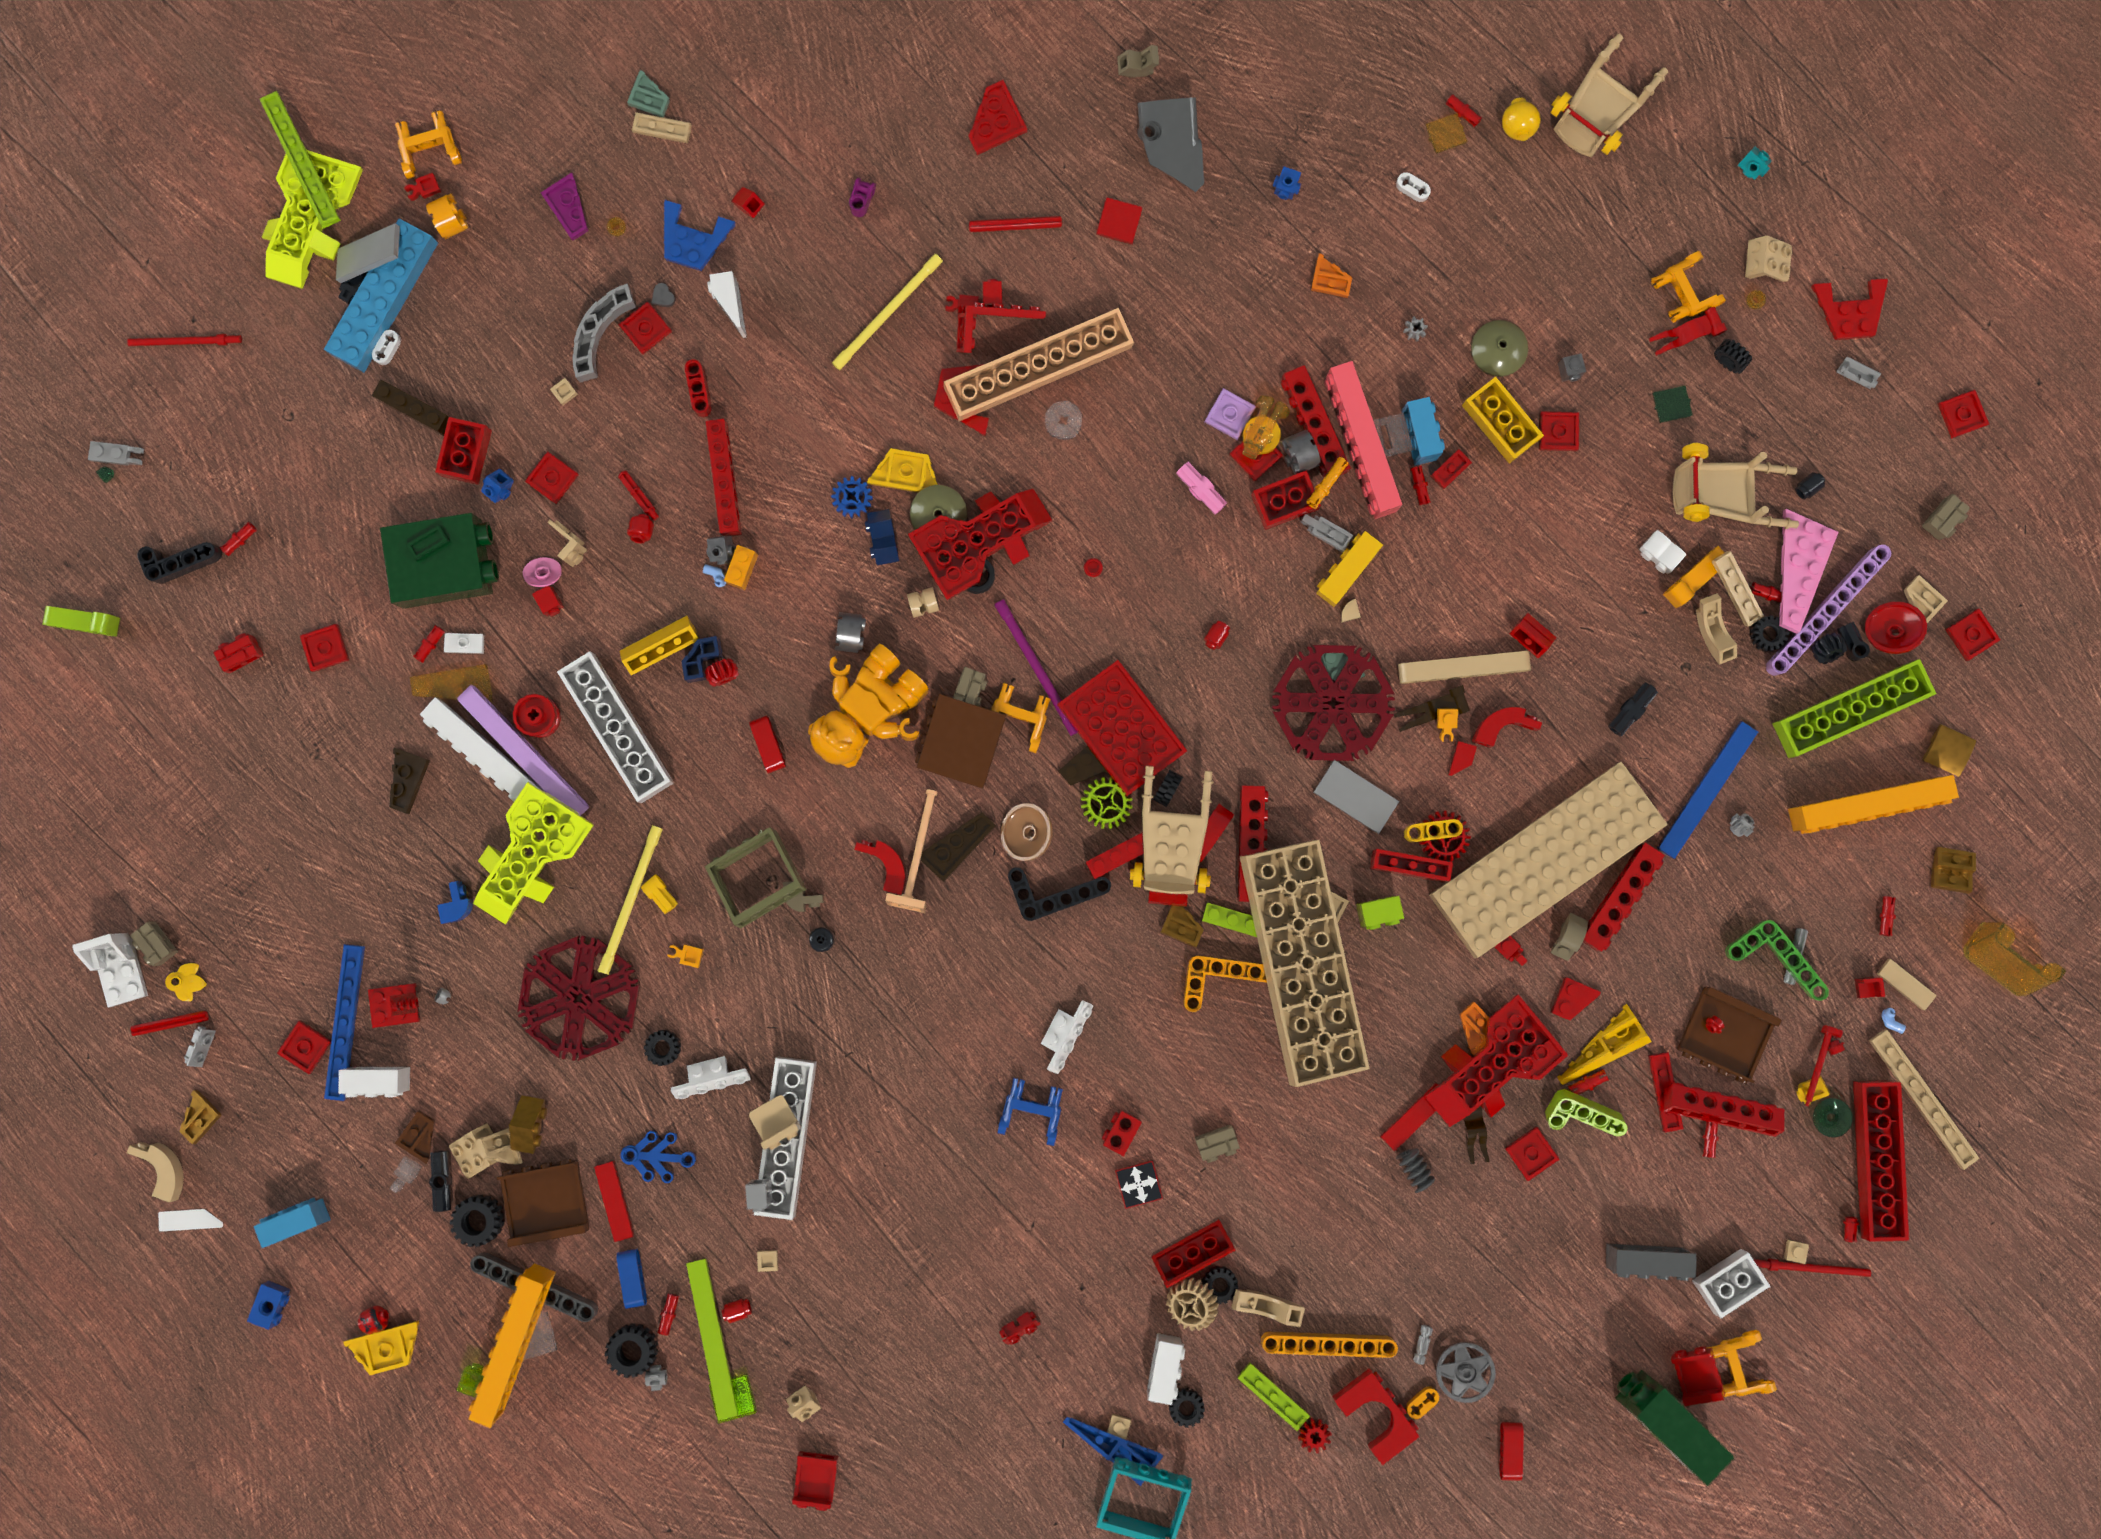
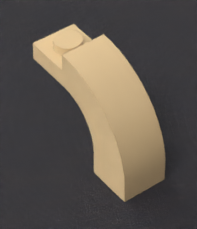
[1696,593,1737,665]
[127,1142,184,1202]
[1231,1289,1305,1327]

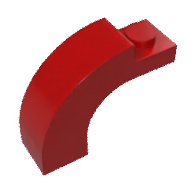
[1472,707,1542,748]
[1199,804,1235,864]
[854,840,906,896]

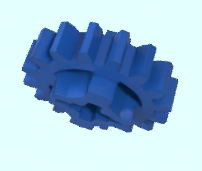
[831,476,873,519]

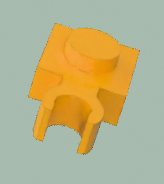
[1437,708,1458,742]
[667,945,704,968]

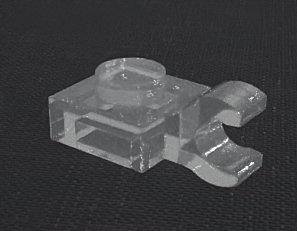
[390,1156,422,1193]

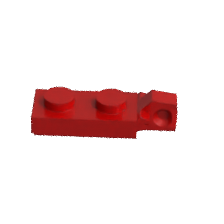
[1494,936,1528,966]

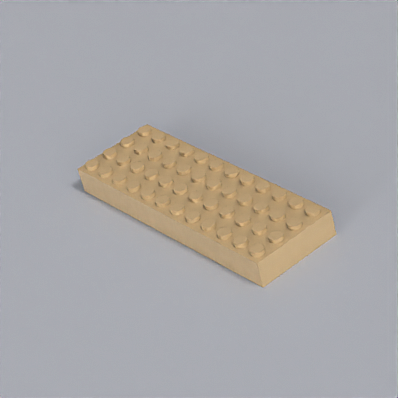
[1429,762,1668,958]
[1240,840,1370,1087]

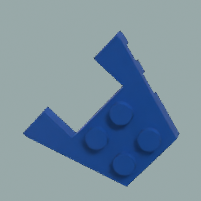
[664,200,736,271]

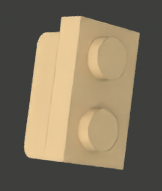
[1745,236,1792,282]
[547,520,587,567]
[749,1095,801,1150]

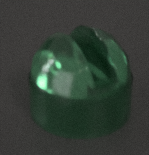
[96,467,114,483]

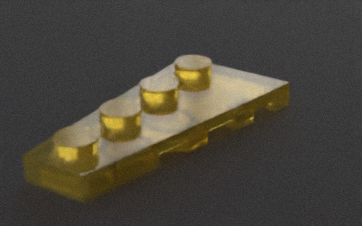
[410,664,493,702]

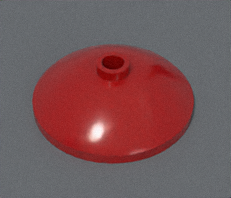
[1865,602,1927,654]

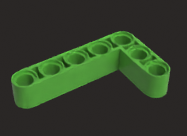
[1725,920,1829,1001]

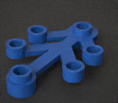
[621,1130,696,1183]

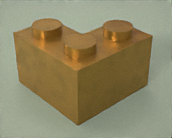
[509,1095,547,1154]

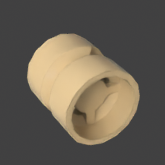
[907,587,939,618]

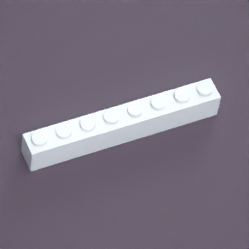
[420,697,545,801]

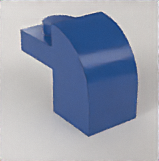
[437,881,473,924]

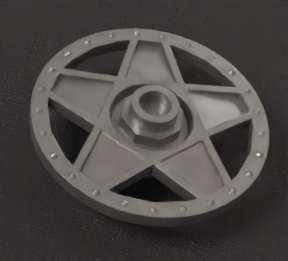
[1436,1342,1496,1403]

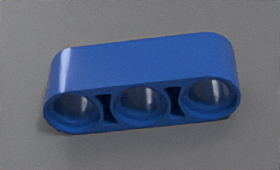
[617,1249,647,1309]

